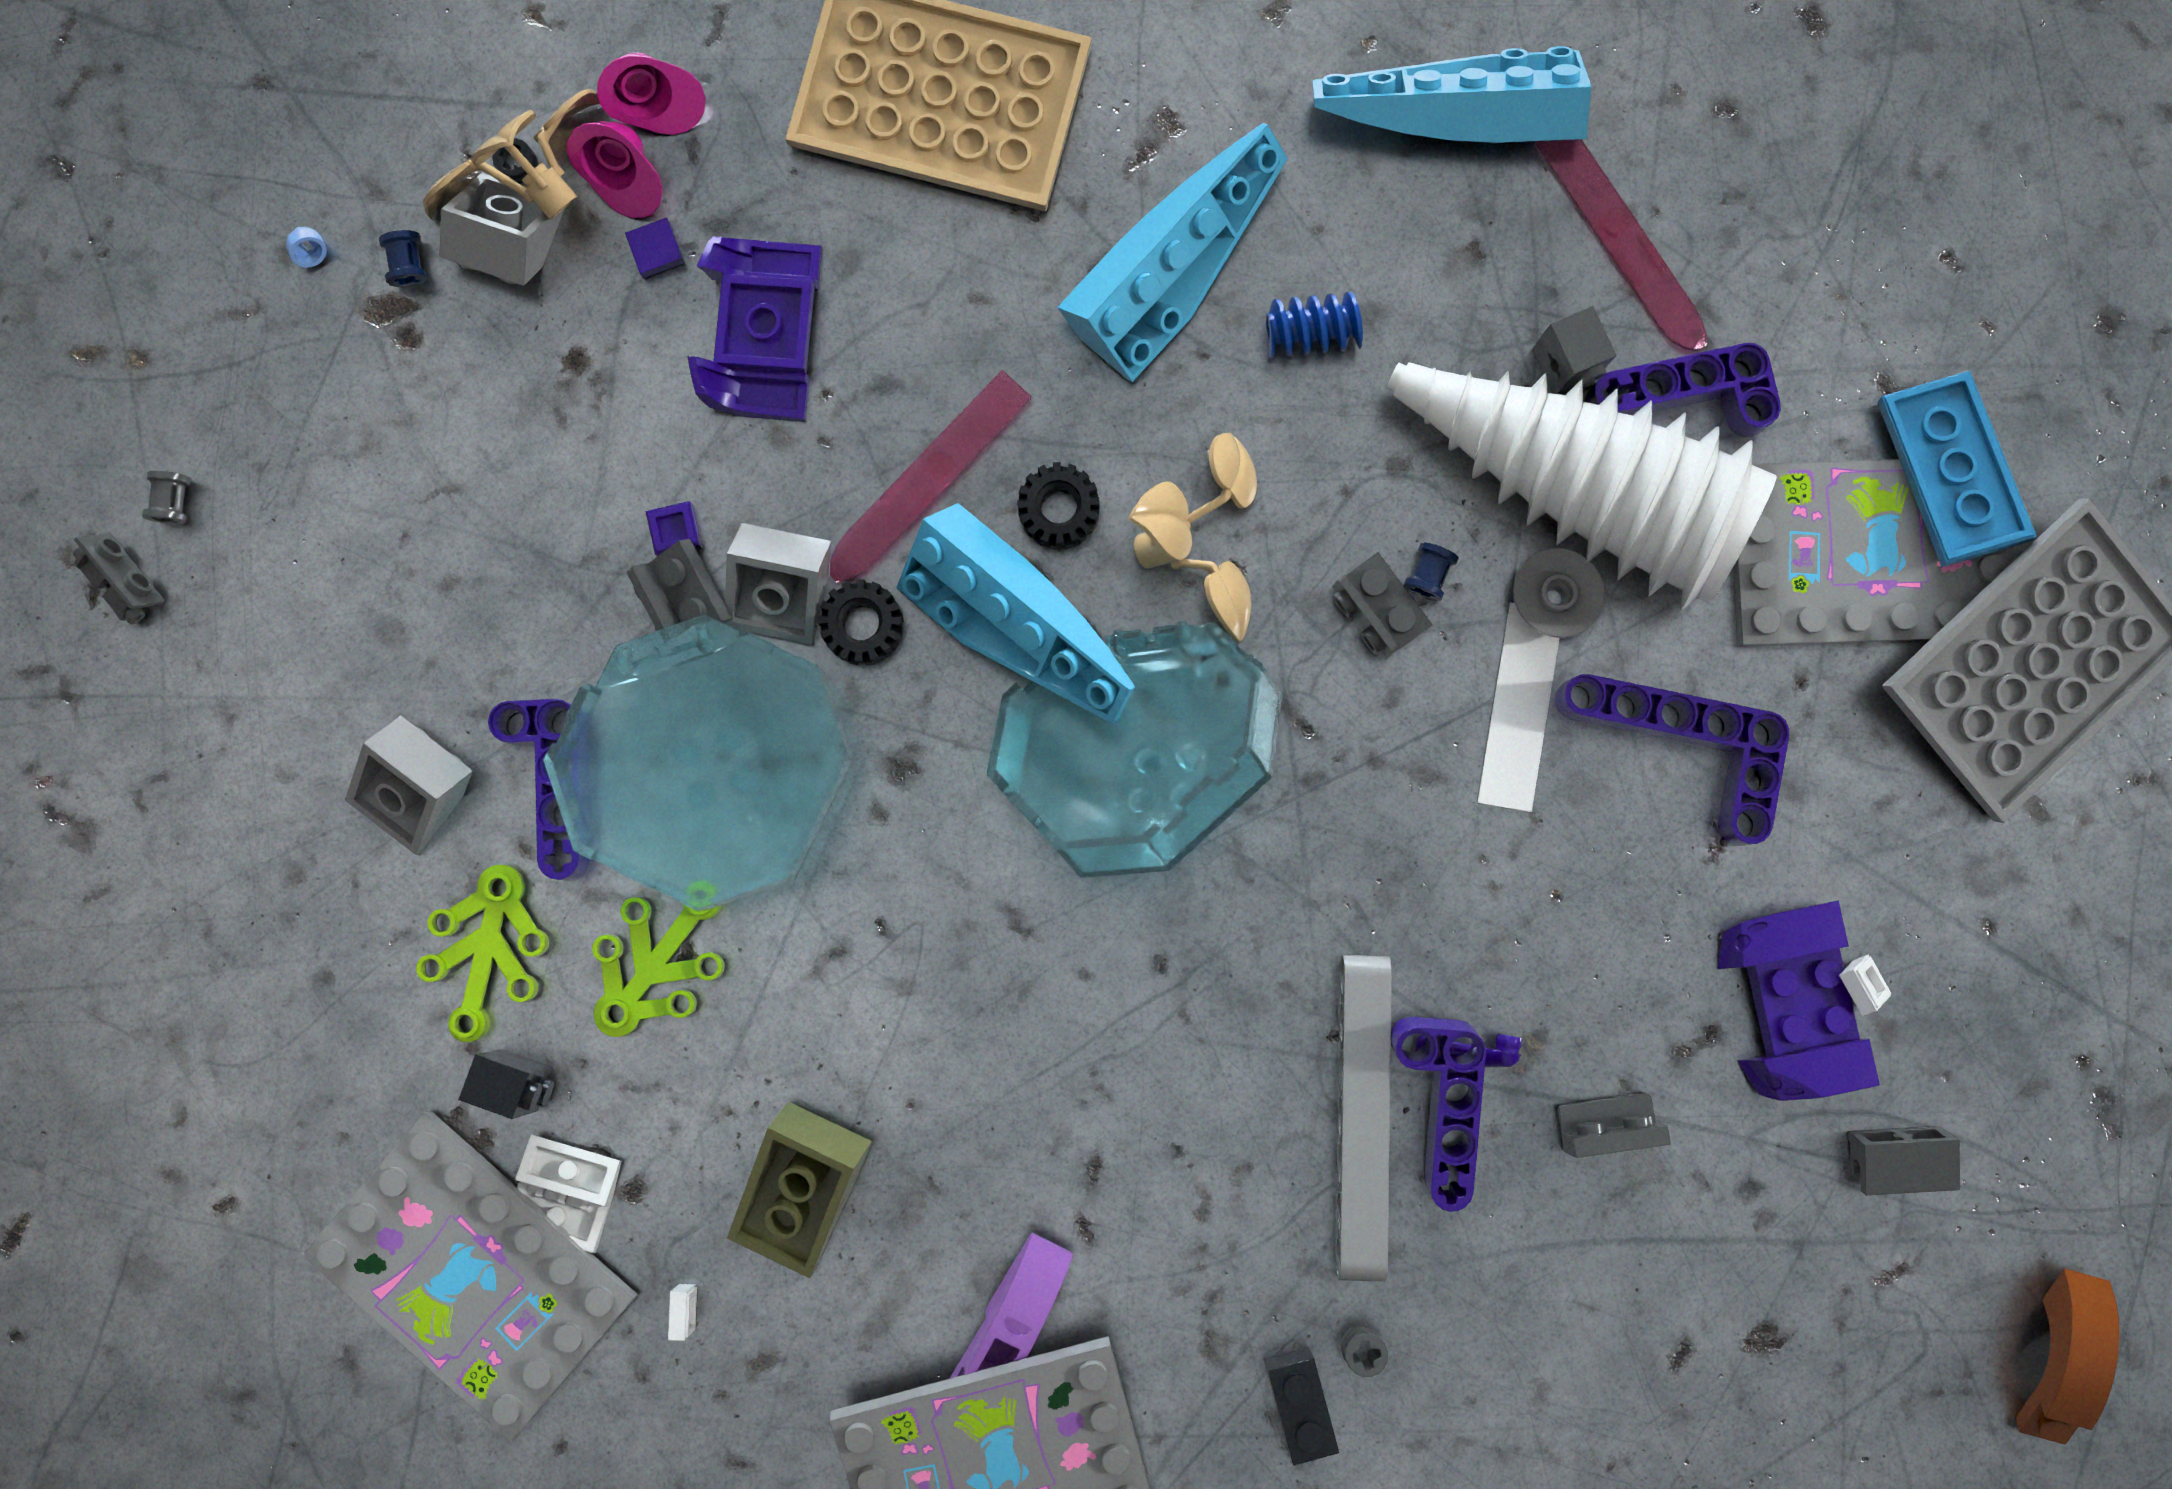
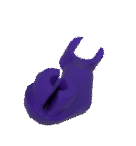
[1415,1034,1522,1068]

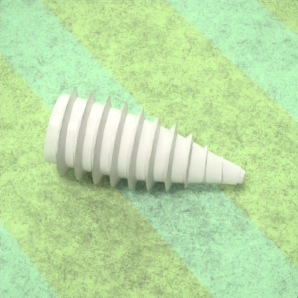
[1387,362,1777,611]

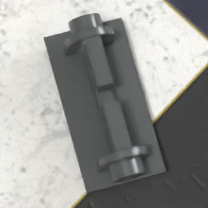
[73,533,166,625]

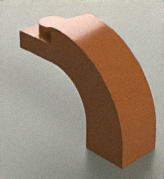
[2016,1268,2119,1445]

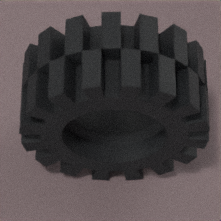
[1017,462,1100,550]
[818,579,904,666]

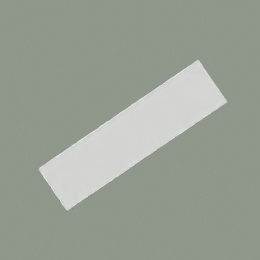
[1477,602,1559,812]

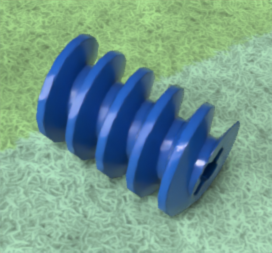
[1266,292,1363,358]

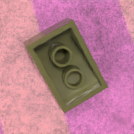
[727,1101,872,1278]

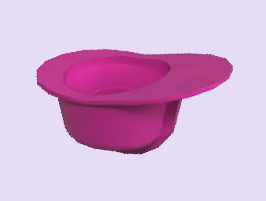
[597,53,706,135]
[566,121,663,218]

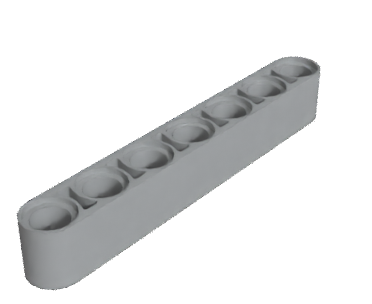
[1336,955,1392,1282]

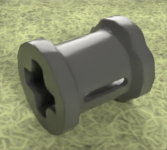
[142,471,192,524]
[1340,1325,1388,1377]

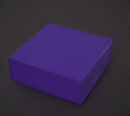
[625,217,685,278]
[645,501,702,557]

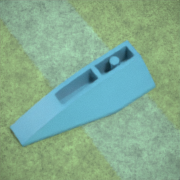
[1313,46,1591,143]
[1057,123,1288,382]
[896,503,1135,724]

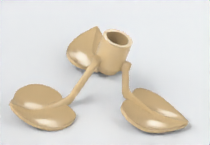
[423,89,600,220]
[1128,433,1257,643]

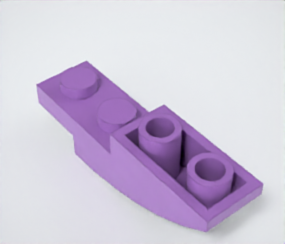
[950,1232,1073,1379]

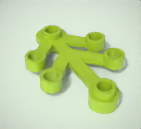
[416,864,549,1042]
[592,883,725,1037]

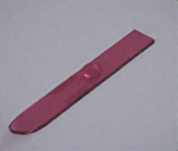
[1535,139,1707,351]
[830,370,1032,582]

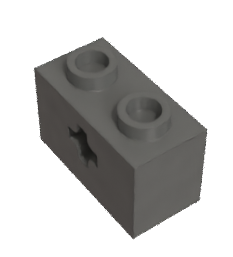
[1532,306,1617,395]

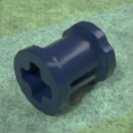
[379,230,428,287]
[1403,542,1459,601]

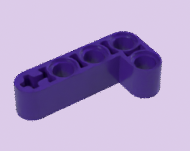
[1585,343,1781,437]
[488,699,590,881]
[1391,1017,1486,1212]

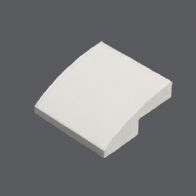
[515,1134,621,1253]

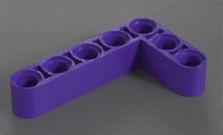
[1555,674,1789,846]

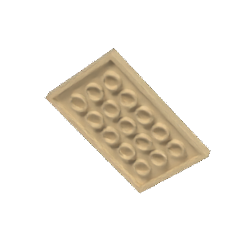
[785,0,1092,212]

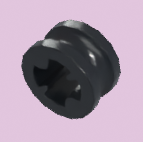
[492,138,538,184]

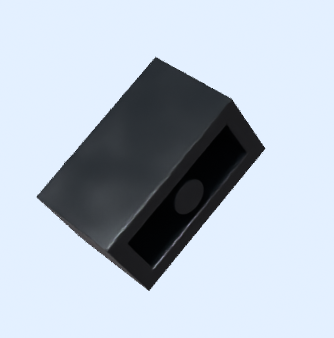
[458,1049,554,1119]
[1263,1347,1339,1466]

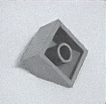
[439,172,565,286]
[724,523,831,645]
[345,716,473,855]

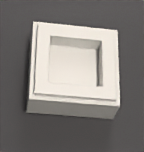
[1839,955,1891,1016]
[668,1284,697,1341]

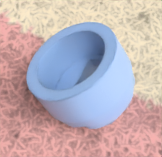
[286,227,327,268]

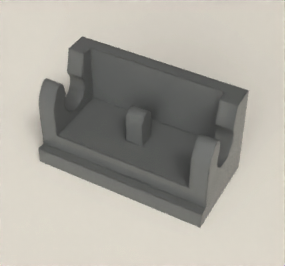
[1848,1126,1960,1196]

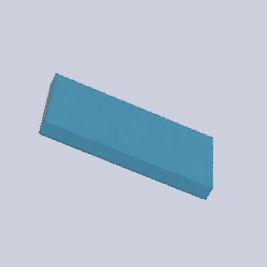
[1877,370,2037,567]

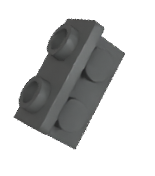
[627,539,732,650]
[1332,552,1433,659]
[1558,1093,1671,1158]

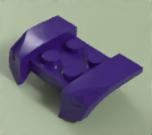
[687,237,822,422]
[1718,900,1880,1101]

